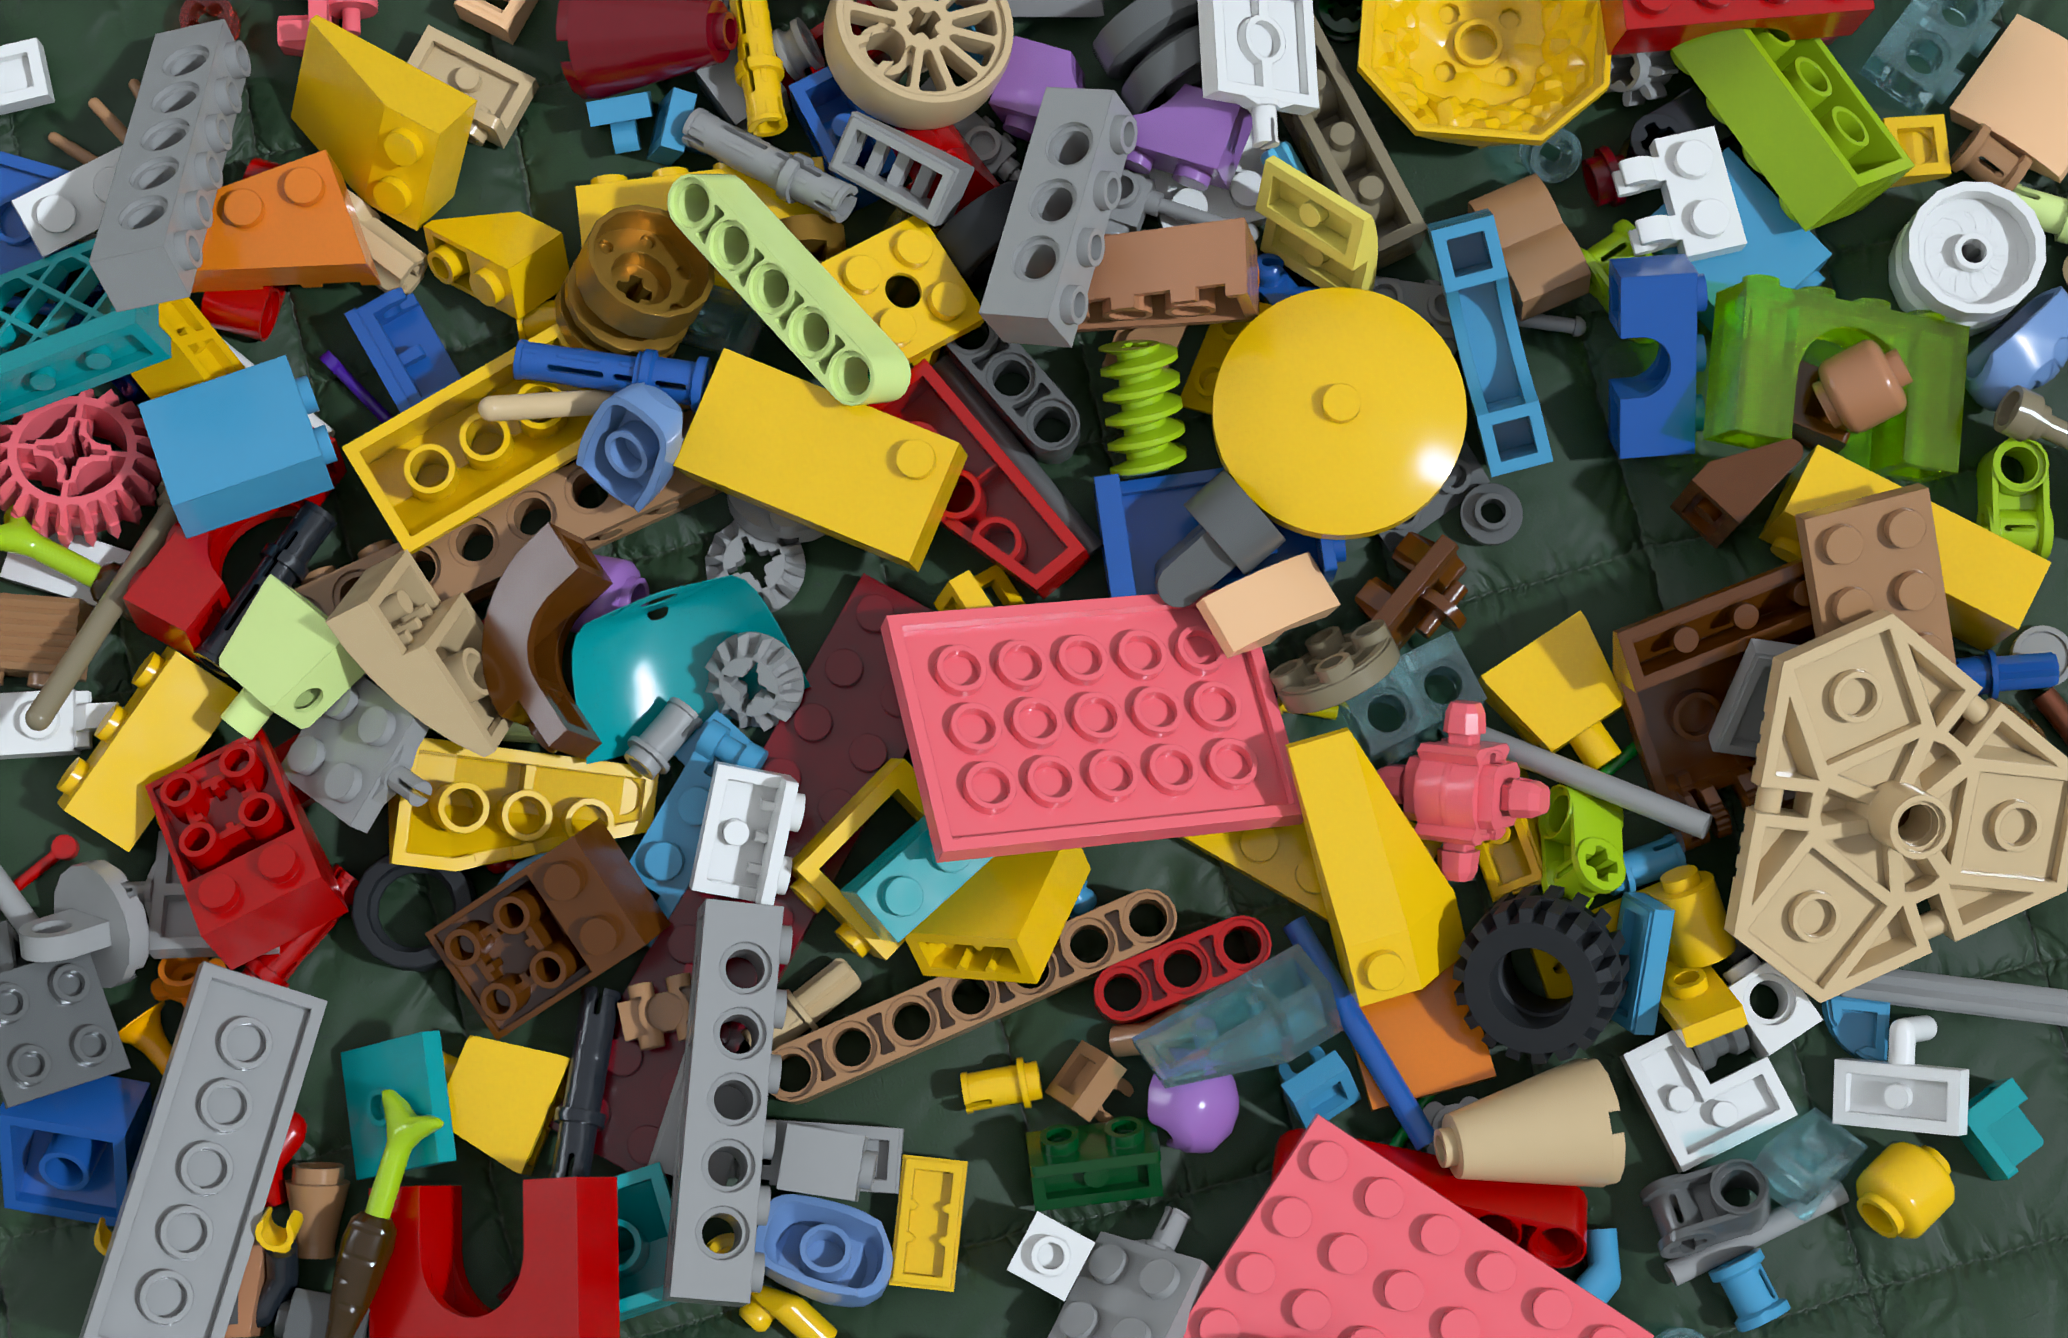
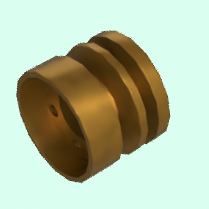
[555,204,715,358]

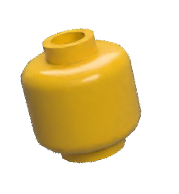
[1856,1142,1955,1239]

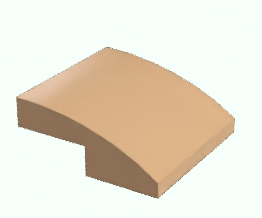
[1949,14,2068,183]

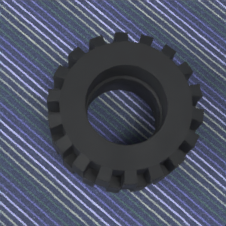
[1453,885,1630,1064]

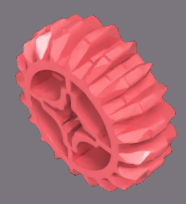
[0,388,163,548]

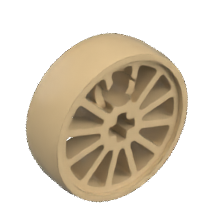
[823,0,1014,130]

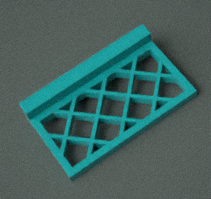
[0,238,172,423]

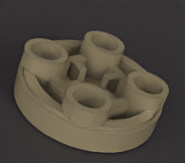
[1269,619,1400,714]

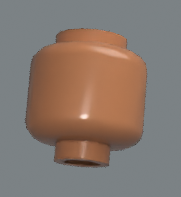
[1812,339,1914,434]

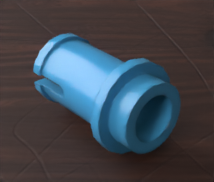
[1610,833,1687,896]

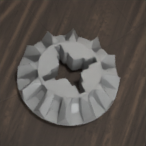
[705,519,806,613]
[705,632,804,732]

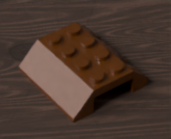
[1613,558,1815,852]

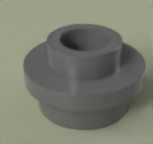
[1459,483,1523,546]

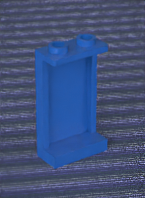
[1093,467,1346,598]

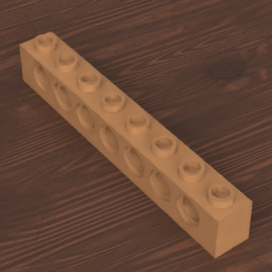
[294,409,722,616]

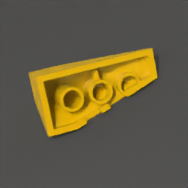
[388,737,659,872]

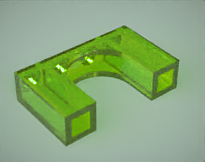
[1703,274,1970,483]

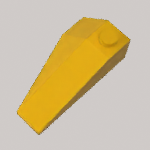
[1285,727,1465,1007]

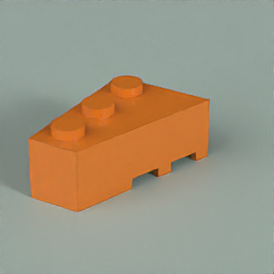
[191,149,382,293]

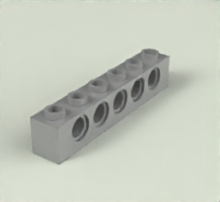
[89,19,251,312]
[662,898,793,1307]

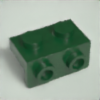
[1026,1116,1164,1212]

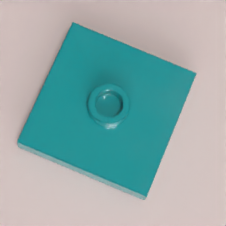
[340,1030,456,1180]

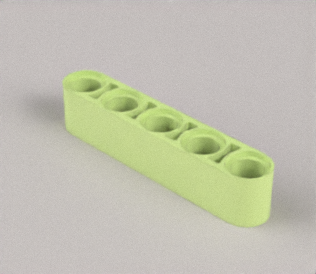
[667,174,911,406]

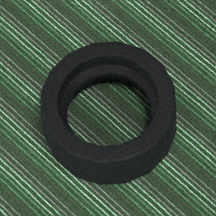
[936,180,1018,290]
[351,854,478,972]

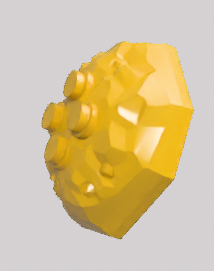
[1357,0,1611,149]

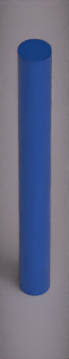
[1283,916,1435,1151]

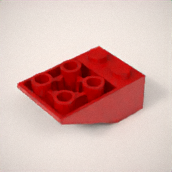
[145,728,349,970]

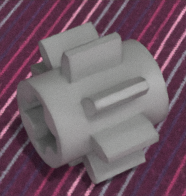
[1605,50,1678,106]

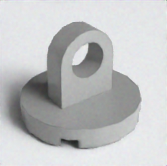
[19,860,150,988]

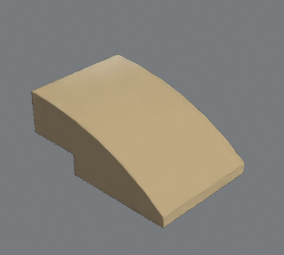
[325,549,513,757]

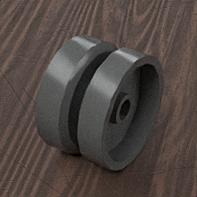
[1092,0,1202,115]

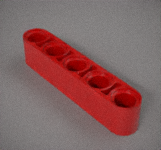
[1271,1128,1588,1268]

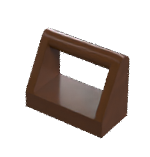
[1670,439,1803,549]

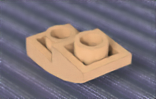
[1196,552,1341,658]

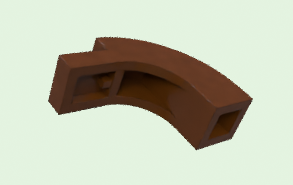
[482,522,613,760]

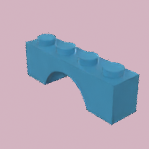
[1427,208,1553,477]

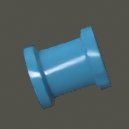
[1708,1248,1791,1333]

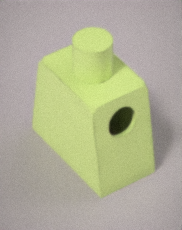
[219,574,365,740]

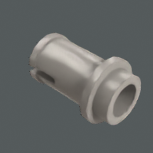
[624,697,703,780]

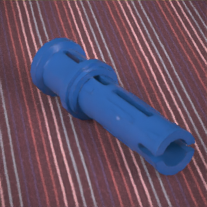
[513,339,712,413]

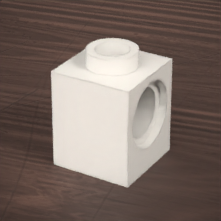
[1722,953,1823,1058]
[1007,1211,1095,1301]

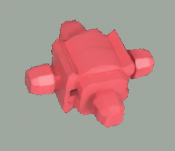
[1377,700,1550,882]

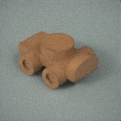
[617,973,691,1051]

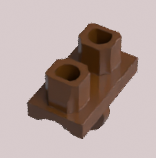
[1355,531,1468,651]

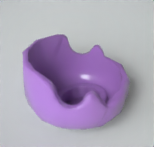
[1147,1052,1239,1153]

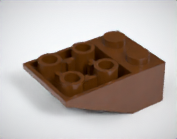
[425,818,671,1041]

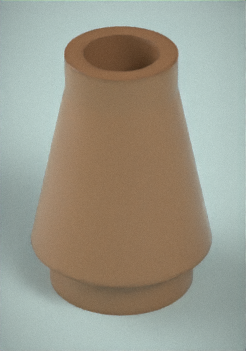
[285,1162,350,1259]

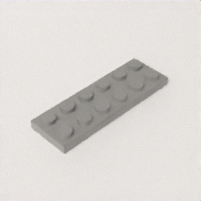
[79,961,328,1338]

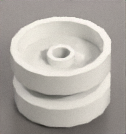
[1888,181,2046,337]

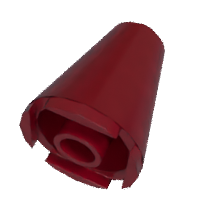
[556,0,738,99]

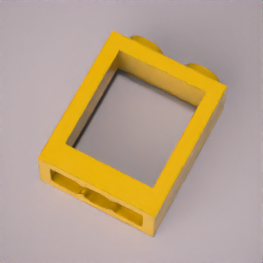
[790,758,925,960]

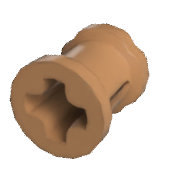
[1950,123,2033,191]

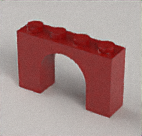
[369,1177,620,1338]

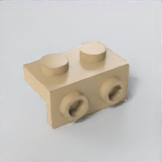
[407,25,539,149]

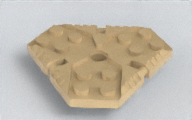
[1724,609,2068,1003]

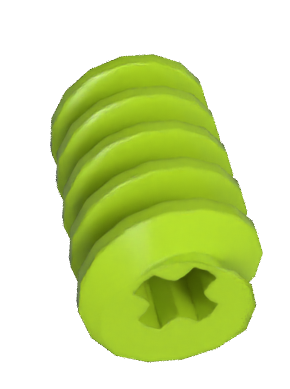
[1098,339,1187,476]

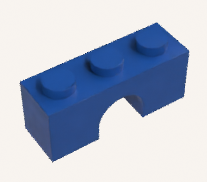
[1608,254,1708,459]

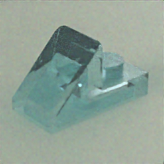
[680,285,770,360]
[1752,1107,1868,1221]

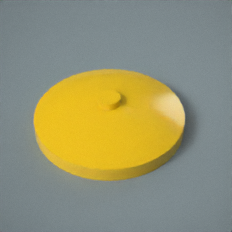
[1212,287,1467,540]

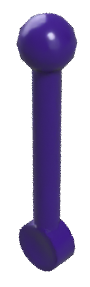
[319,349,393,424]

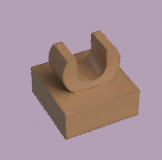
[1045,1040,1134,1123]

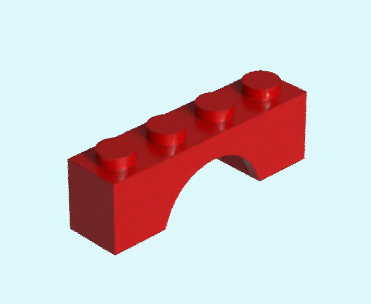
[1600,0,1875,56]
[123,427,347,662]

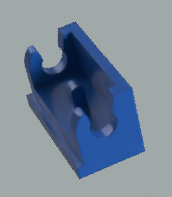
[344,287,462,413]

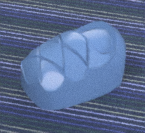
[1959,286,2068,412]
[576,382,684,513]
[755,1194,893,1307]

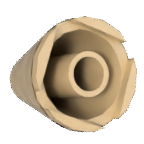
[1434,1058,1626,1188]

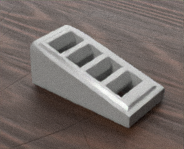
[828,111,974,226]

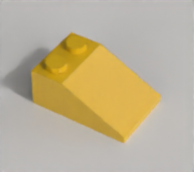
[291,14,477,231]

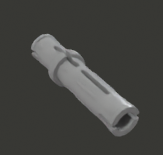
[682,108,858,223]

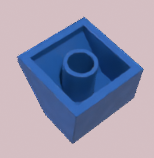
[0,1076,152,1227]

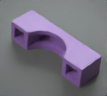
[989,36,1252,191]

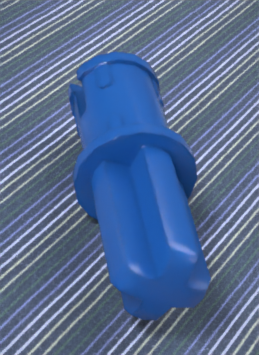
[1955,649,2060,699]

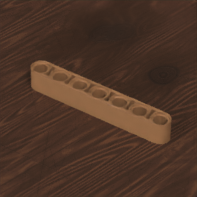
[772,889,1177,1105]

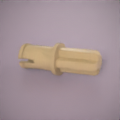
[741,958,862,1051]

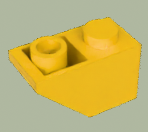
[423,211,570,320]

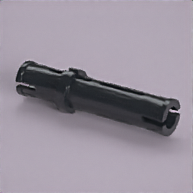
[193,500,338,677]
[548,986,623,1178]

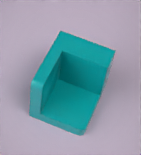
[1958,1077,2044,1181]

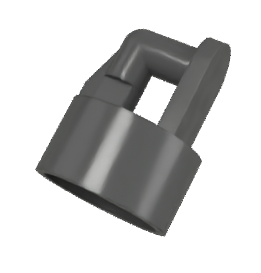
[1154,469,1286,608]

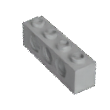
[979,87,1138,348]

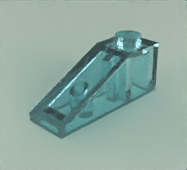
[1132,943,1343,1089]

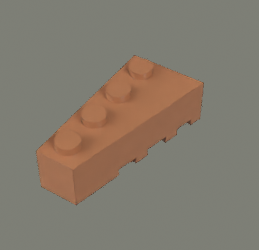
[1077,217,1259,332]

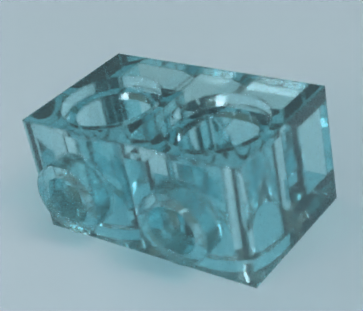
[1859,0,2005,116]
[1339,631,1487,765]

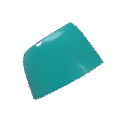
[572,575,811,764]

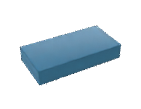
[1611,892,1675,1035]

